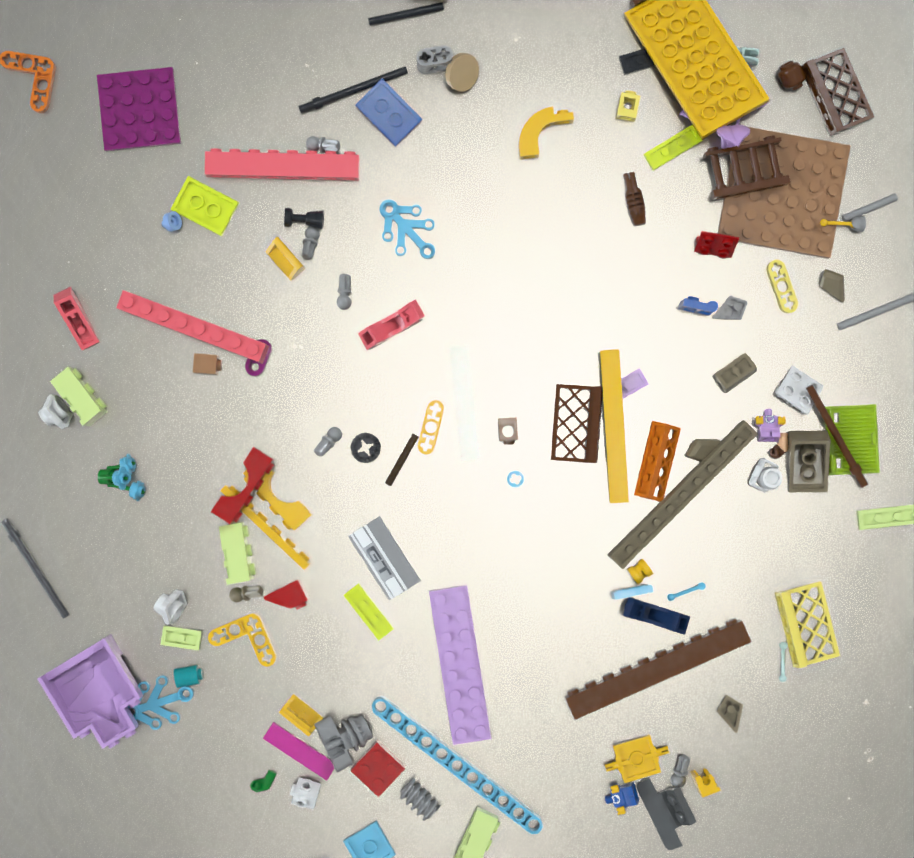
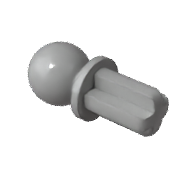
[306,136,340,152]
[301,226,320,260]
[336,274,352,310]
[314,427,342,457]
[670,754,690,788]

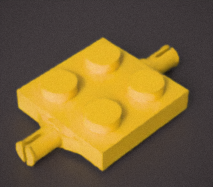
[604,734,670,783]

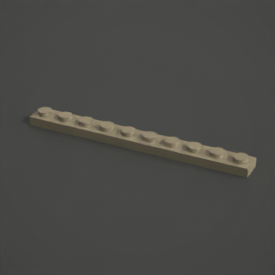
[608,420,758,570]

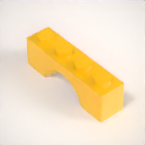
[243,470,312,530]

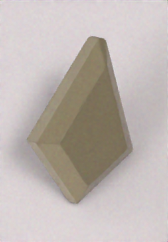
[819,269,845,303]
[686,439,720,462]
[717,695,743,733]

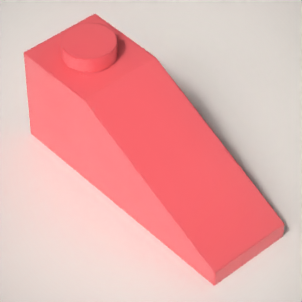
[53,287,99,350]

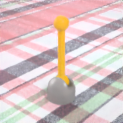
[820,216,866,232]

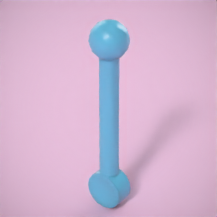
[667,582,706,601]

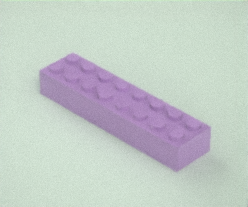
[429,584,491,745]

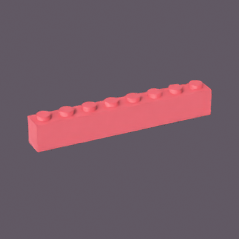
[205,148,360,181]
[116,290,269,364]

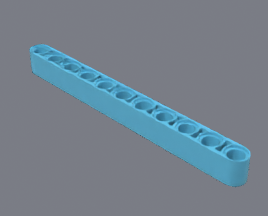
[372,696,543,834]

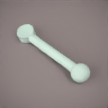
[779,642,788,682]

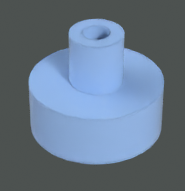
[162,211,182,232]

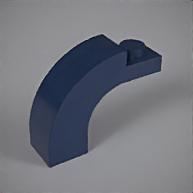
[623,597,691,635]

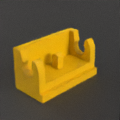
[279,694,323,737]
[690,768,721,798]

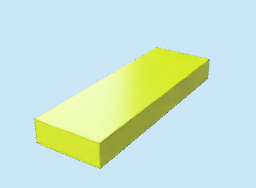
[643,124,703,171]
[344,583,394,641]

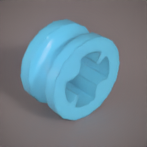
[507,470,524,488]

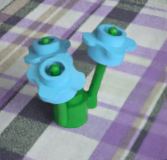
[98,454,145,501]

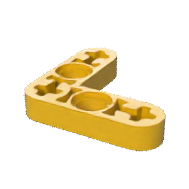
[208,613,276,667]

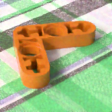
[0,51,56,113]

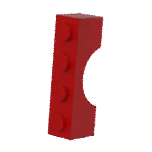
[211,447,275,525]

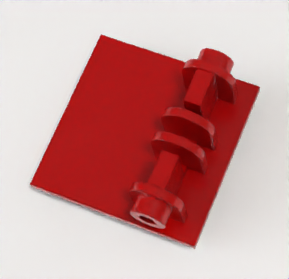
[694,231,739,258]

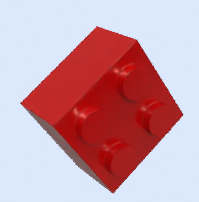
[350,739,406,797]

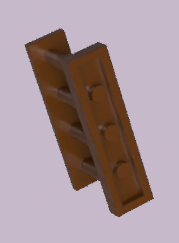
[703,135,790,200]

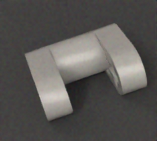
[416,45,453,74]

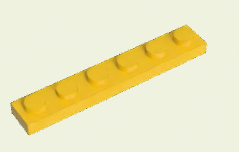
[220,485,311,570]

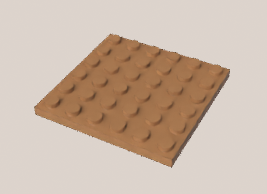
[718,127,851,258]

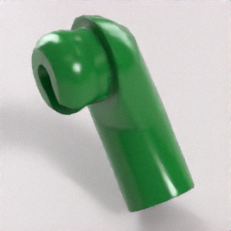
[250,769,277,792]

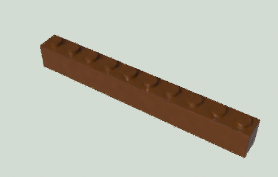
[564,618,752,720]

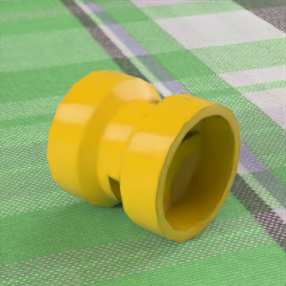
[627,558,654,585]

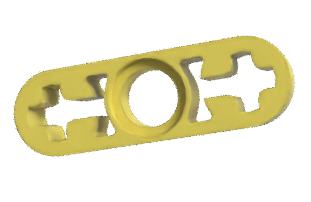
[767,259,798,313]

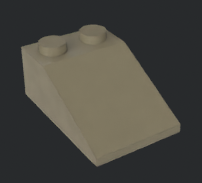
[788,430,830,493]

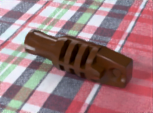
[623,172,646,226]

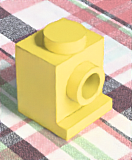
[616,91,640,122]

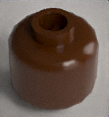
[777,60,806,91]

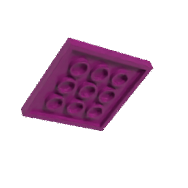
[97,67,181,152]

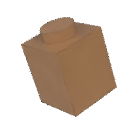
[193,353,222,375]

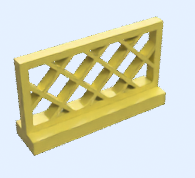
[775,581,840,668]

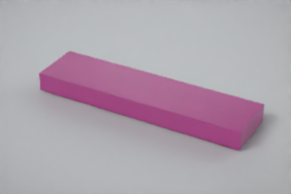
[263,722,335,781]

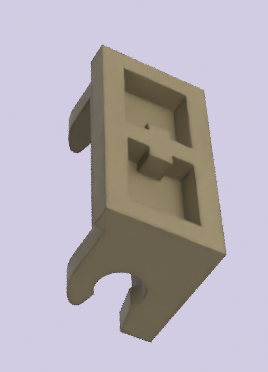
[714,352,757,394]

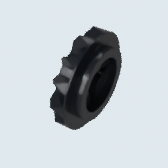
[350,432,381,463]

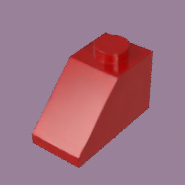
[263,579,309,610]

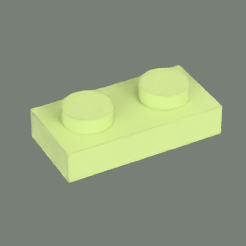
[160,625,202,651]

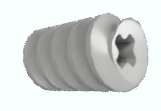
[400,778,441,821]

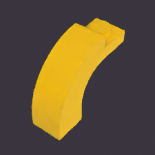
[519,107,574,160]

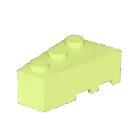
[50,367,108,426]
[219,522,256,585]
[454,806,500,858]

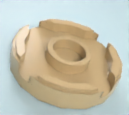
[445,53,479,92]

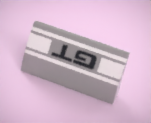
[348,516,421,601]

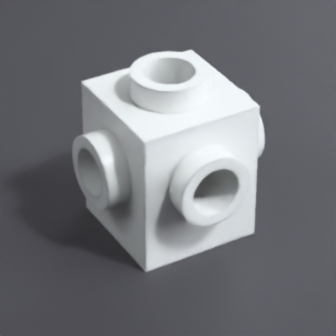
[290,777,321,810]

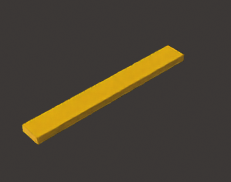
[600,349,629,503]

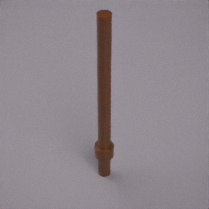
[806,384,868,488]

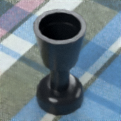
[284,208,324,229]

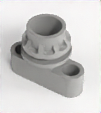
[314,715,373,773]

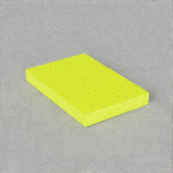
[170,176,239,237]

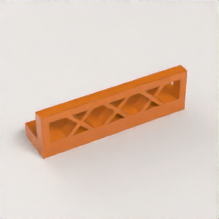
[634,421,681,502]

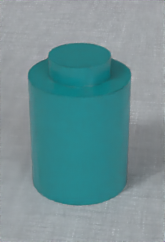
[174,665,203,688]

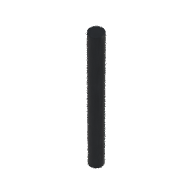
[368,2,444,26]

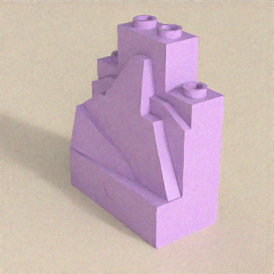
[38,635,144,749]

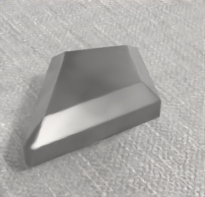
[713,295,748,320]

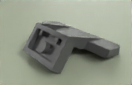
[637,777,697,850]

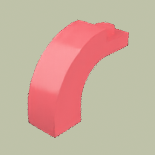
[358,299,425,350]

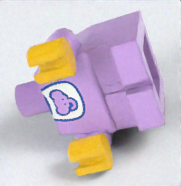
[755,409,786,442]

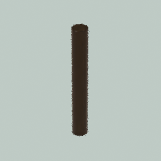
[385,433,419,486]

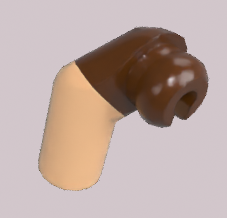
[769,433,788,459]

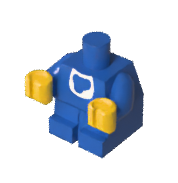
[605,782,639,815]

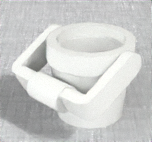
[38,394,73,429]
[749,458,782,493]
[154,590,187,625]

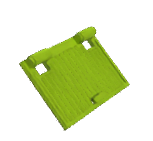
[825,404,880,475]

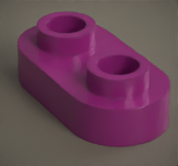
[245,339,272,377]

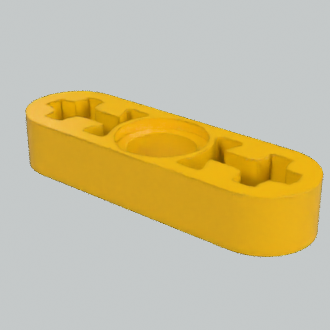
[418,400,444,454]

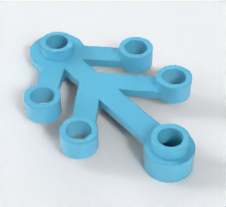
[379,199,435,259]
[128,675,194,730]

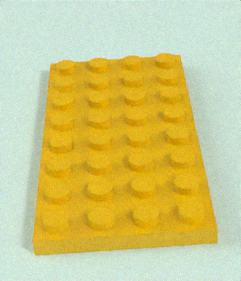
[624,0,770,139]

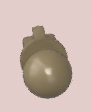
[229,585,263,603]

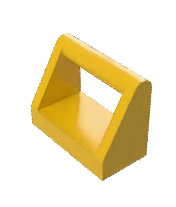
[265,237,305,281]

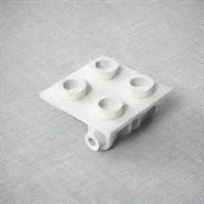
[774,365,824,415]

